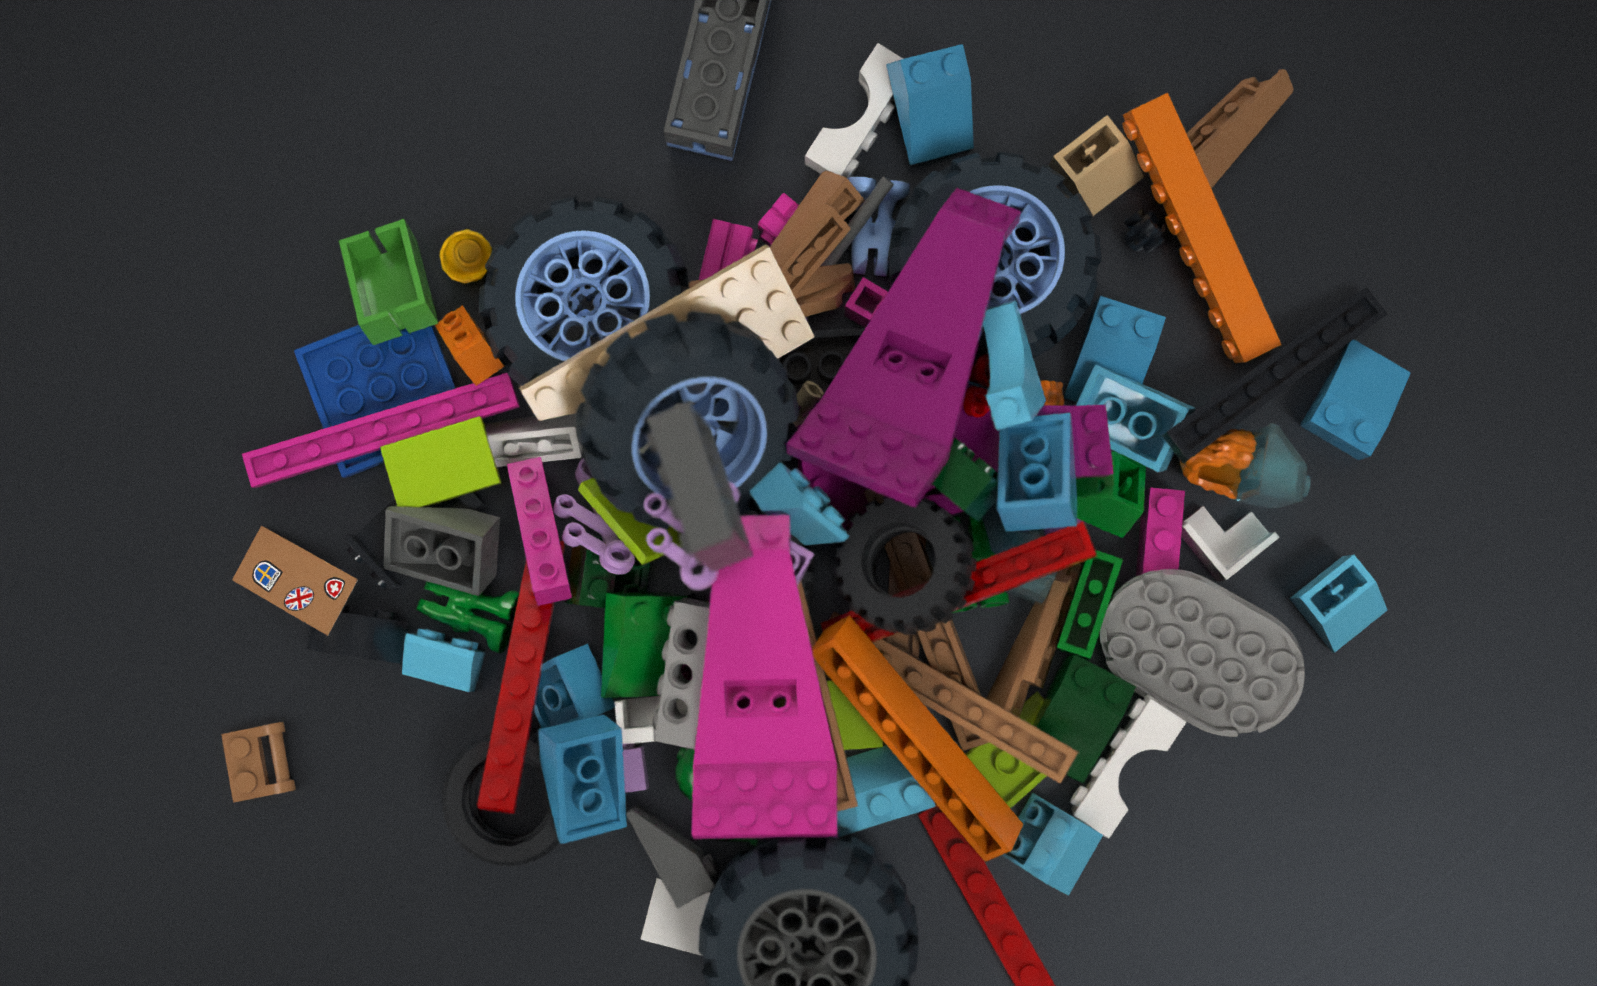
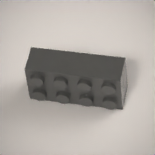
[647,401,754,572]

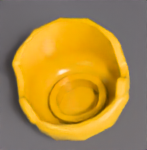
[439,229,492,284]

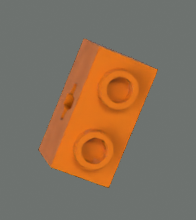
[435,305,504,386]

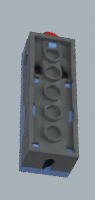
[663,0,771,161]

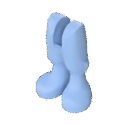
[847,177,910,277]

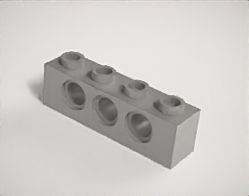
[652,598,710,749]

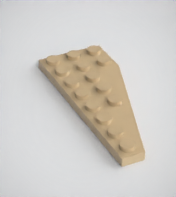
[519,245,815,421]

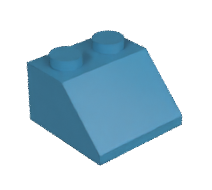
[534,644,615,728]

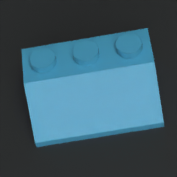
[835,745,936,838]

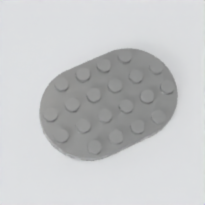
[1100,569,1305,737]

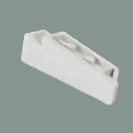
[484,413,583,467]

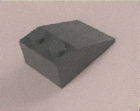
[384,506,500,596]
[626,804,720,909]

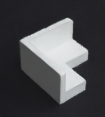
[1181,506,1279,582]
[615,696,688,744]

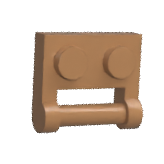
[221,722,296,803]

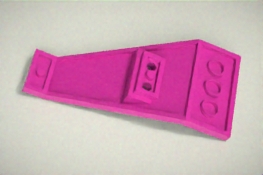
[692,515,838,839]

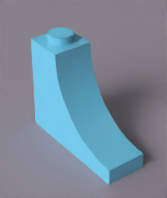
[983,300,1046,430]

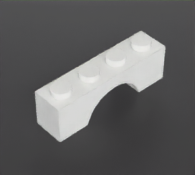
[805,43,903,178]
[1070,694,1186,838]

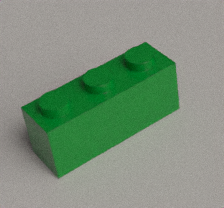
[1056,550,1123,661]

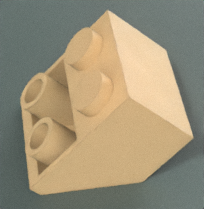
[1048,115,1144,216]

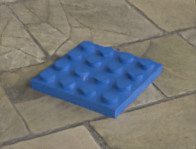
[294,325,457,478]

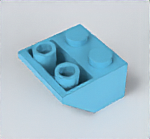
[749,462,849,545]
[1289,554,1387,653]
[402,629,486,692]
[1002,793,1103,896]

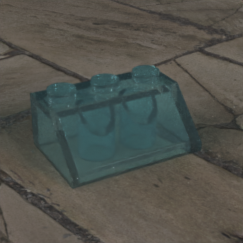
[1235,424,1311,509]

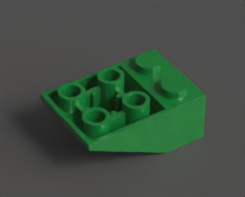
[1076,451,1146,538]

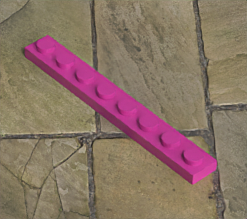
[242,373,520,488]

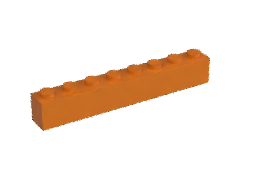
[1122,93,1282,363]
[812,615,1024,862]

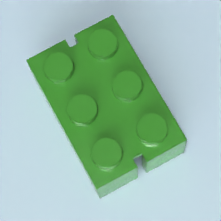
[339,219,438,345]

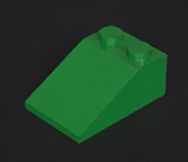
[601,592,688,698]

